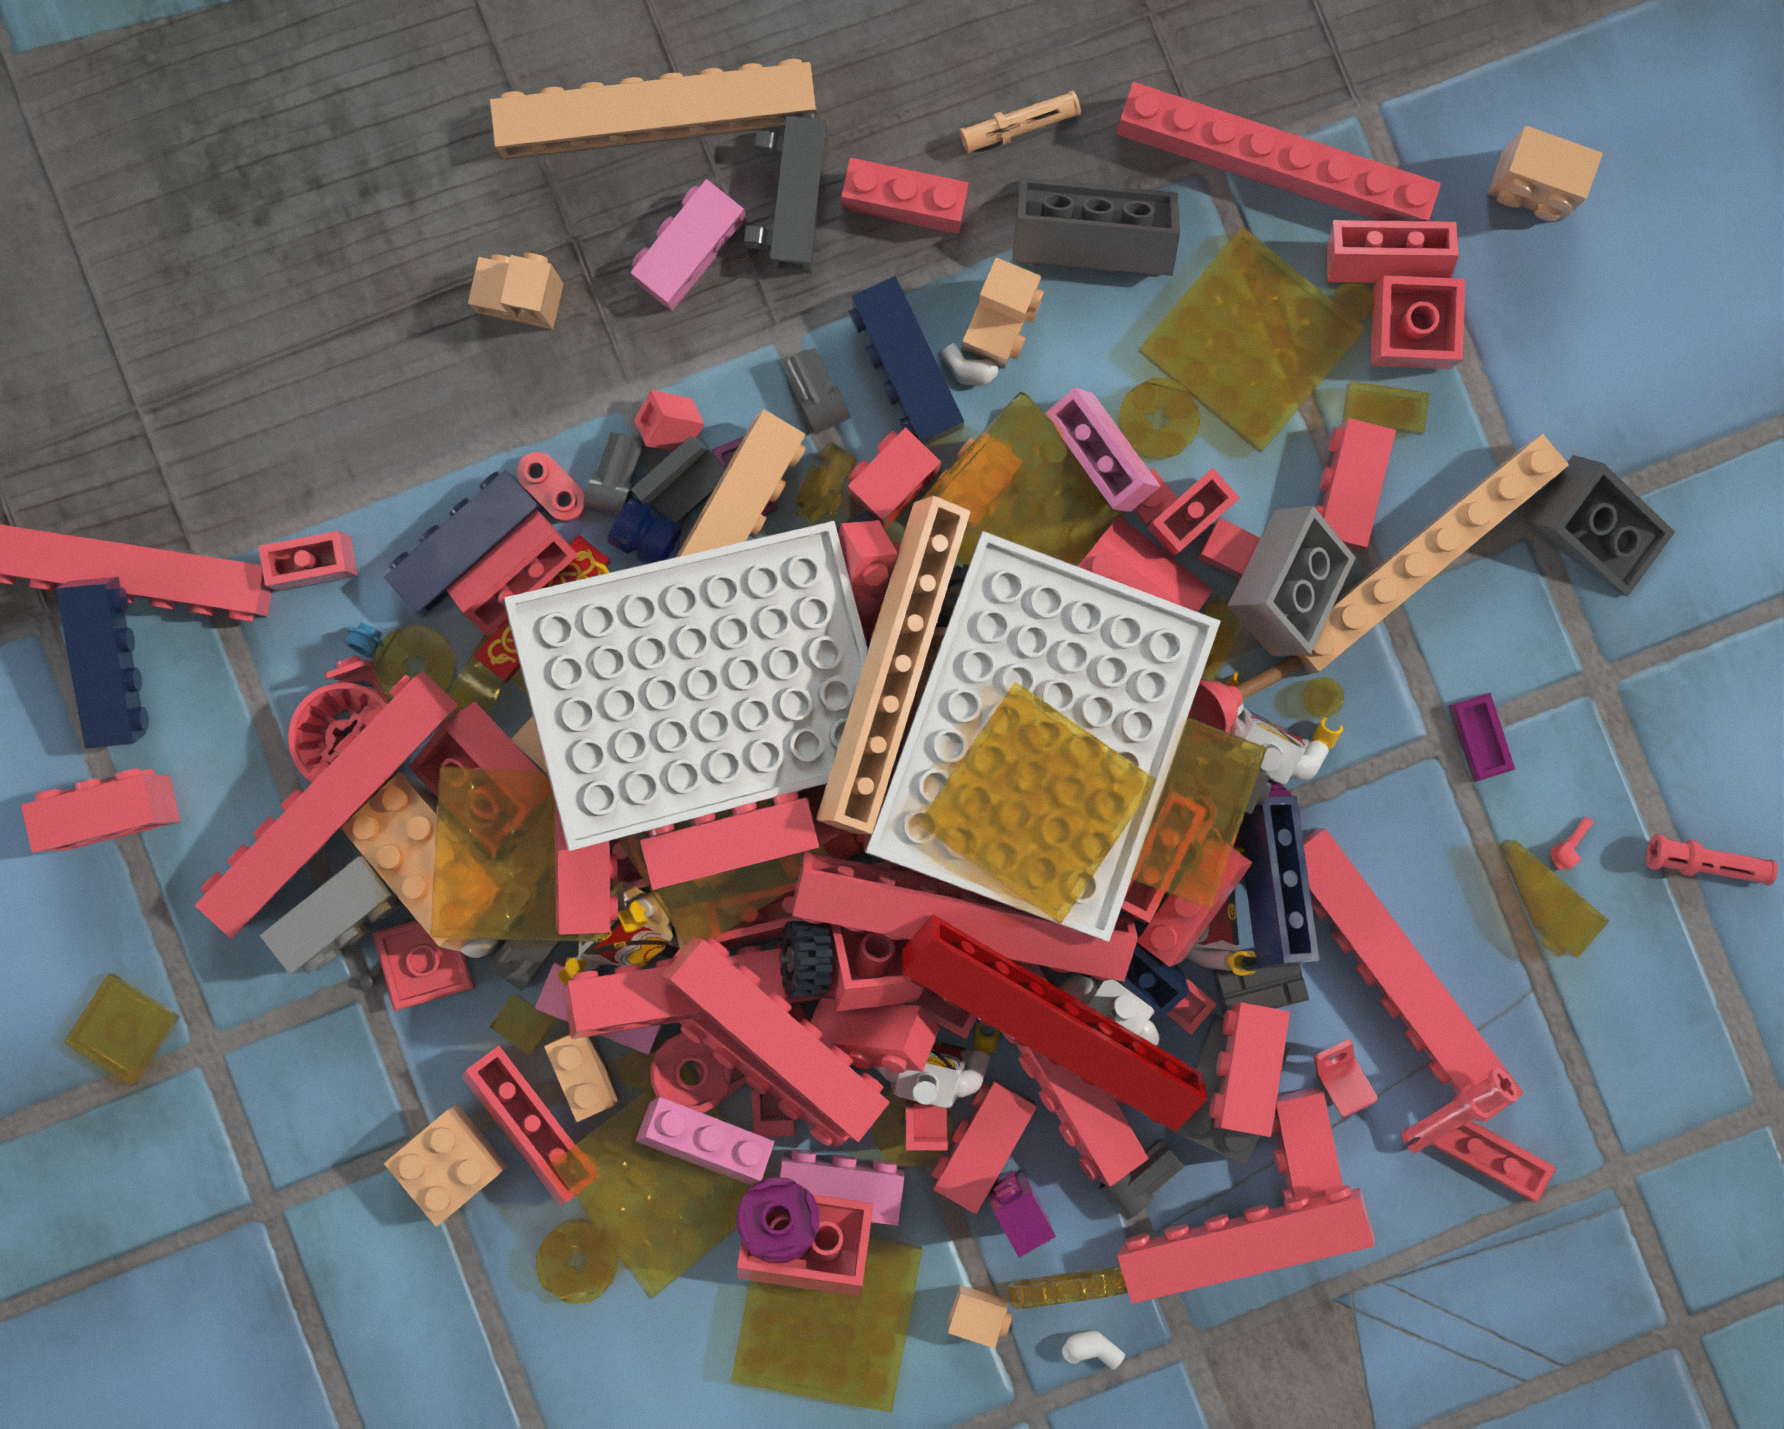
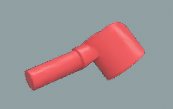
[1550,817,1593,870]

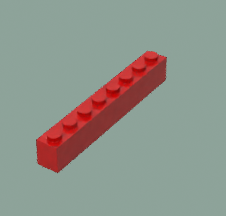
[902,914,1207,1132]

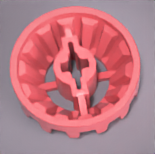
[288,682,390,781]

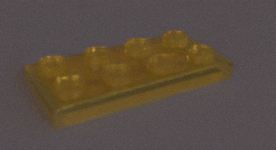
[1131,718,1267,909]

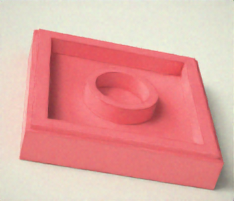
[372,920,475,1011]

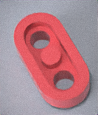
[517,452,587,522]

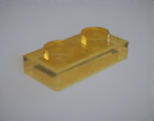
[1342,381,1430,435]

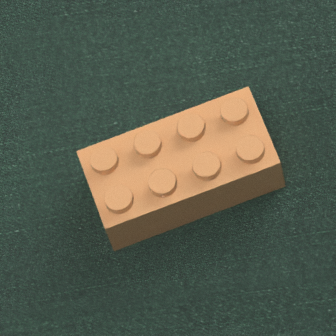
[341,771,518,951]

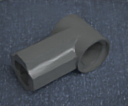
[784,348,851,435]
[583,432,645,519]
[1099,1138,1184,1220]

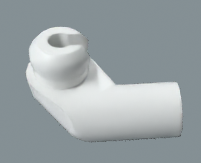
[938,343,998,386]
[1062,1330,1125,1370]

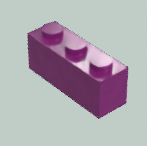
[989,1170,1056,1258]

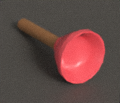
[1186,656,1302,742]

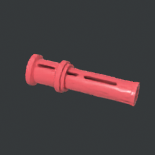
[1646,833,1778,886]
[1401,1068,1518,1153]

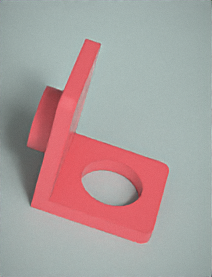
[324,656,388,716]
[1314,1039,1378,1118]

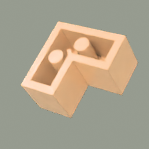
[468,252,564,329]
[961,257,1044,368]

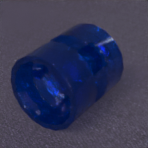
[607,498,683,564]

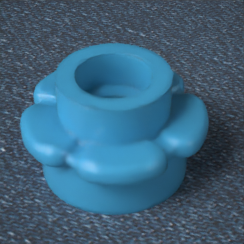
[345,623,385,658]

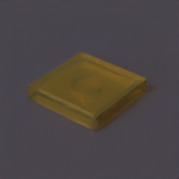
[64,973,180,1086]

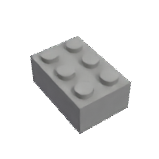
[1227,506,1356,656]
[259,857,402,975]

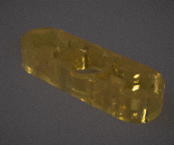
[1008,1267,1127,1309]

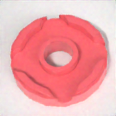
[650,1033,732,1113]

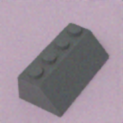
[1012,178,1180,277]

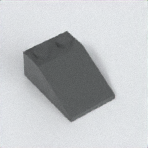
[1525,455,1675,597]
[1169,1014,1290,1166]

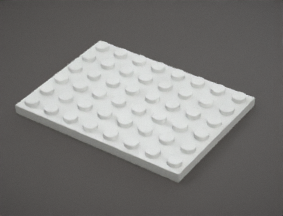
[503,521,897,851]
[865,531,1221,942]

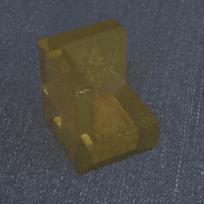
[489,994,559,1055]

